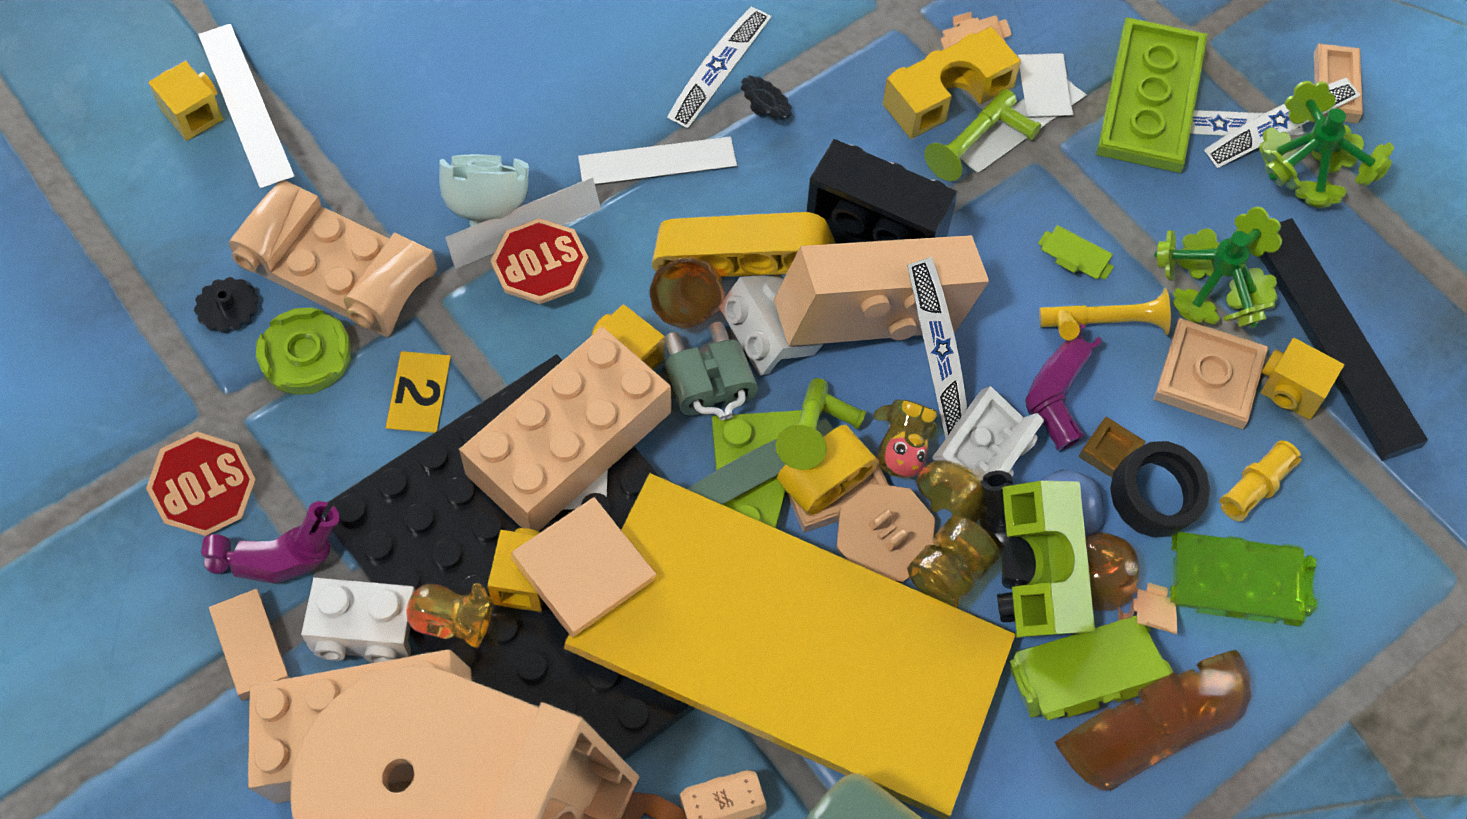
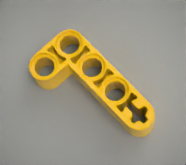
[652,212,836,279]

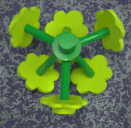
[1259,81,1394,208]
[1154,206,1282,328]

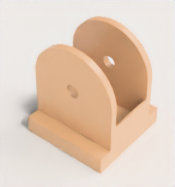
[290,666,640,819]

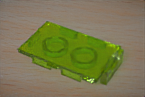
[1170,531,1317,627]

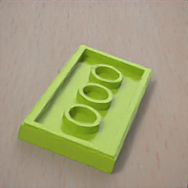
[1096,17,1208,173]

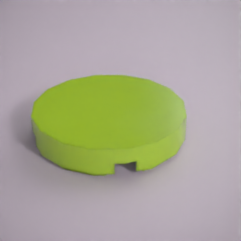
[256,307,351,395]

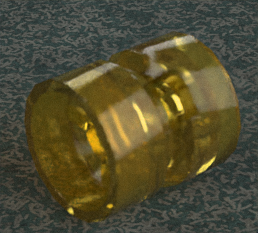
[907,515,1000,608]

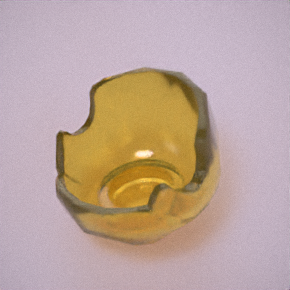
[915,460,985,533]

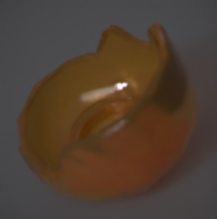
[649,256,725,328]
[1085,531,1140,611]

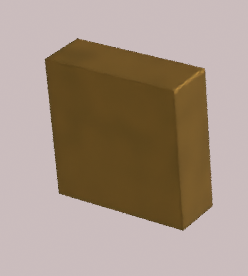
[1078,416,1146,478]

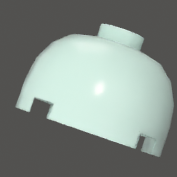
[439,154,529,226]

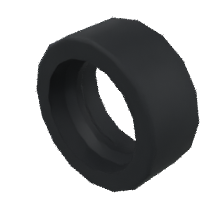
[1110,441,1211,538]

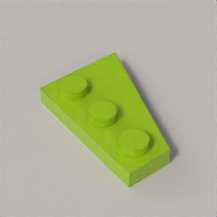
[711,410,802,529]

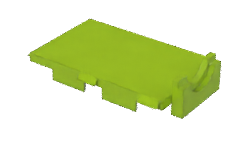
[1009,615,1175,721]

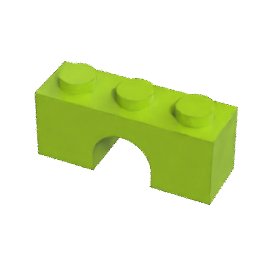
[1002,480,1095,637]

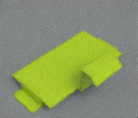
[1038,225,1114,280]

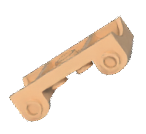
[229,180,437,338]

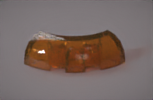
[1054,650,1251,791]

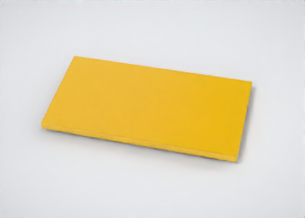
[564,473,1016,819]

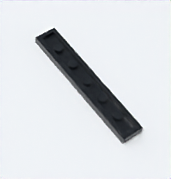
[1260,218,1428,461]

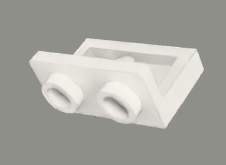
[720,274,823,375]
[932,386,1044,496]
[301,577,417,663]

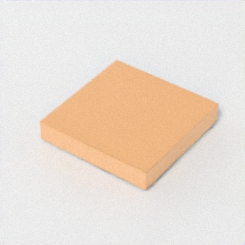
[1153,318,1268,429]
[511,497,656,638]

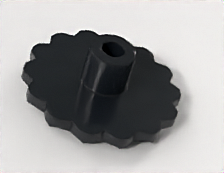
[741,75,792,121]
[194,277,259,333]

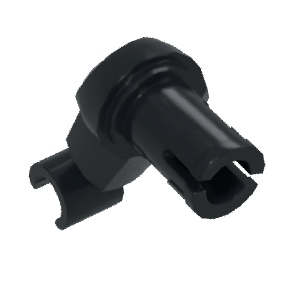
[979,470,1036,623]

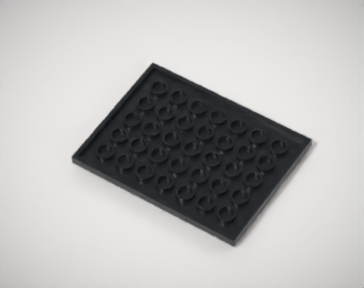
[322,354,695,761]

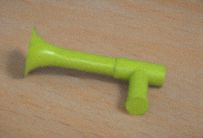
[924,89,1041,181]
[775,378,866,470]

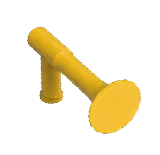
[1039,288,1171,341]

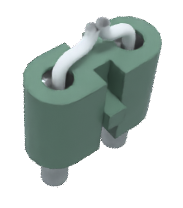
[664,322,758,420]

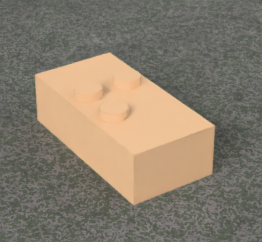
[774,235,989,346]

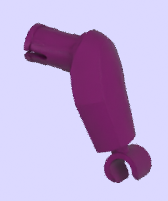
[1025,324,1101,451]
[201,501,340,584]

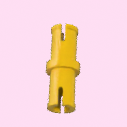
[1219,440,1302,522]

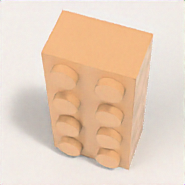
[459,327,671,531]
[248,649,472,803]

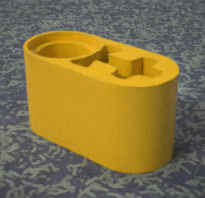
[777,425,879,516]

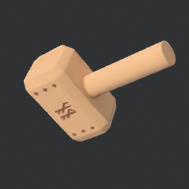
[680,770,767,819]

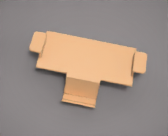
[941,12,1011,49]
[1118,583,1177,634]

